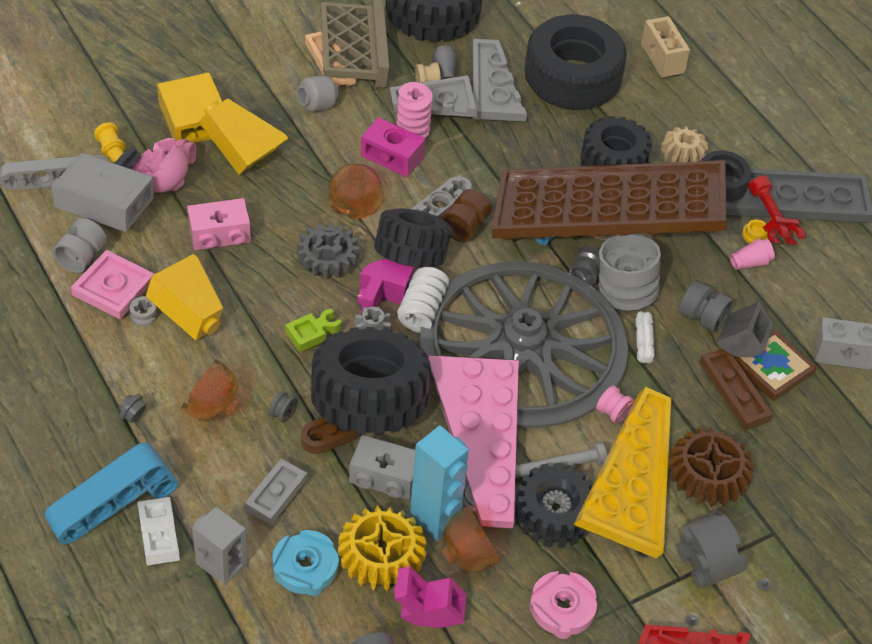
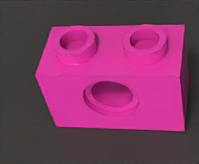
[361,117,425,177]

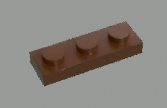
[700,349,773,431]

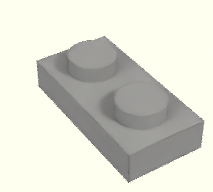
[244,459,307,525]

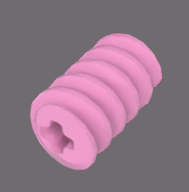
[396,82,433,139]

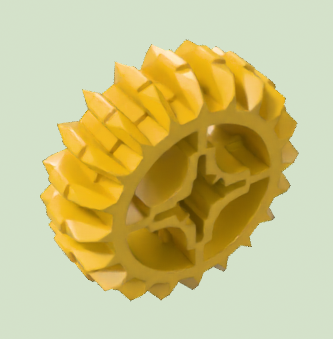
[338,505,427,592]

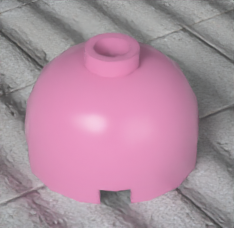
[132,138,189,193]

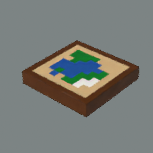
[734,330,817,401]

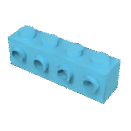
[410,425,469,541]

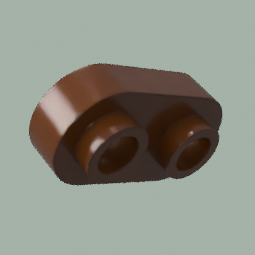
[301,417,359,454]

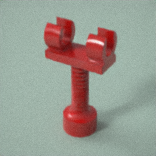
[748,175,805,245]

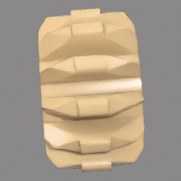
[661,126,708,163]

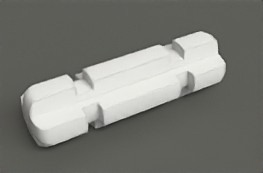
[636,311,655,364]

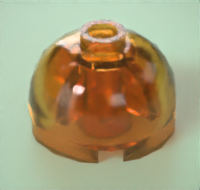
[328,163,384,219]
[180,359,239,422]
[440,506,501,573]

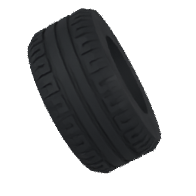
[524,14,627,110]

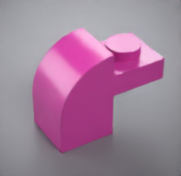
[357,259,414,316]
[394,566,467,628]

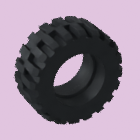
[385,0,482,42]
[311,327,431,435]

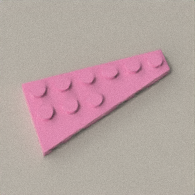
[428,356,519,528]

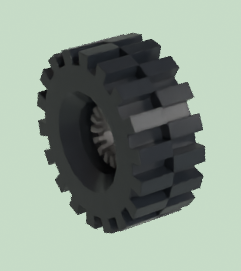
[515,463,594,548]

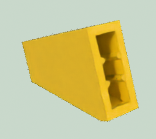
[199,99,288,175]
[146,254,223,340]

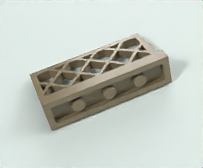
[320,0,389,88]

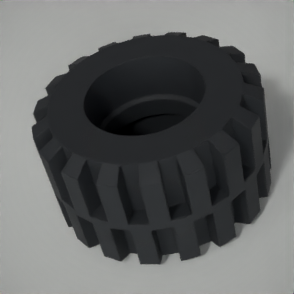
[580,116,652,166]
[374,208,452,268]

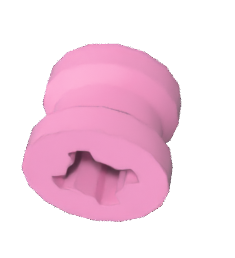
[596,385,634,424]

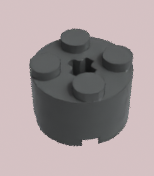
[676,511,746,588]

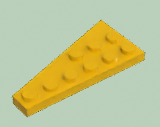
[573,387,671,558]

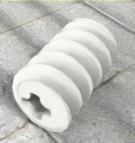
[397,267,449,333]

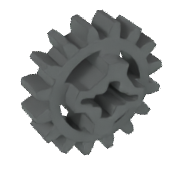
[297,222,359,278]

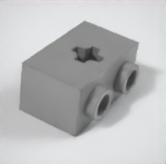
[814,317,872,370]
[349,435,415,500]
[192,507,247,586]

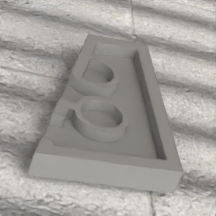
[390,76,477,117]

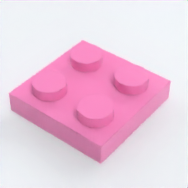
[71,250,154,319]

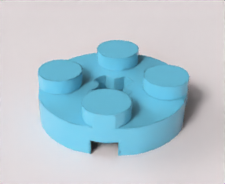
[272,530,339,596]

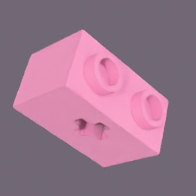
[187,198,251,250]

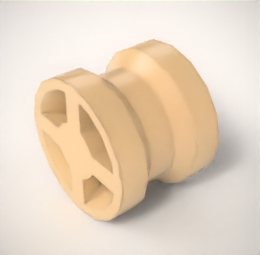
[415,62,441,83]

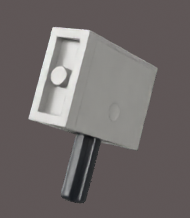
[51,146,153,232]

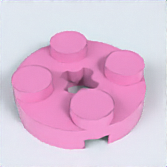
[529,571,597,639]

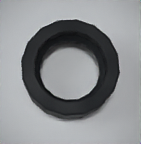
[700,150,751,202]

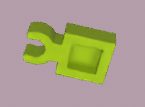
[285,309,342,352]

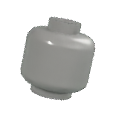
[297,75,338,112]

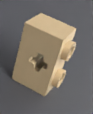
[641,16,690,78]

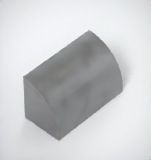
[717,301,774,358]

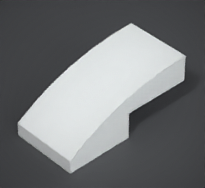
[137,497,180,566]

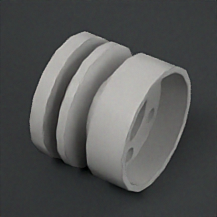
[599,234,661,311]

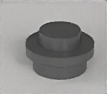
[118,394,147,423]

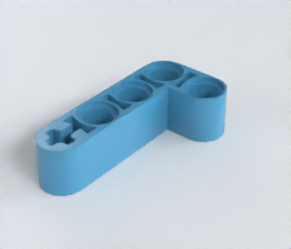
[44,442,178,544]

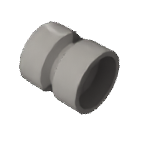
[52,218,107,273]

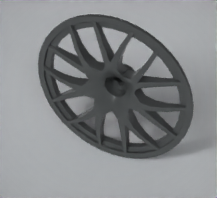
[420,262,628,428]

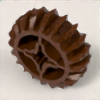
[668,427,754,507]

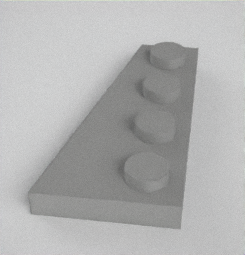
[472,39,527,121]

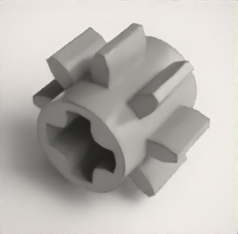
[355,306,391,330]

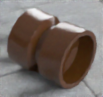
[441,189,492,242]

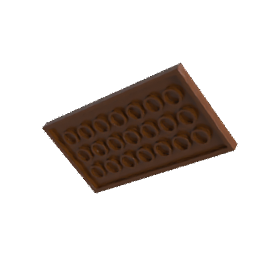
[491,160,726,240]

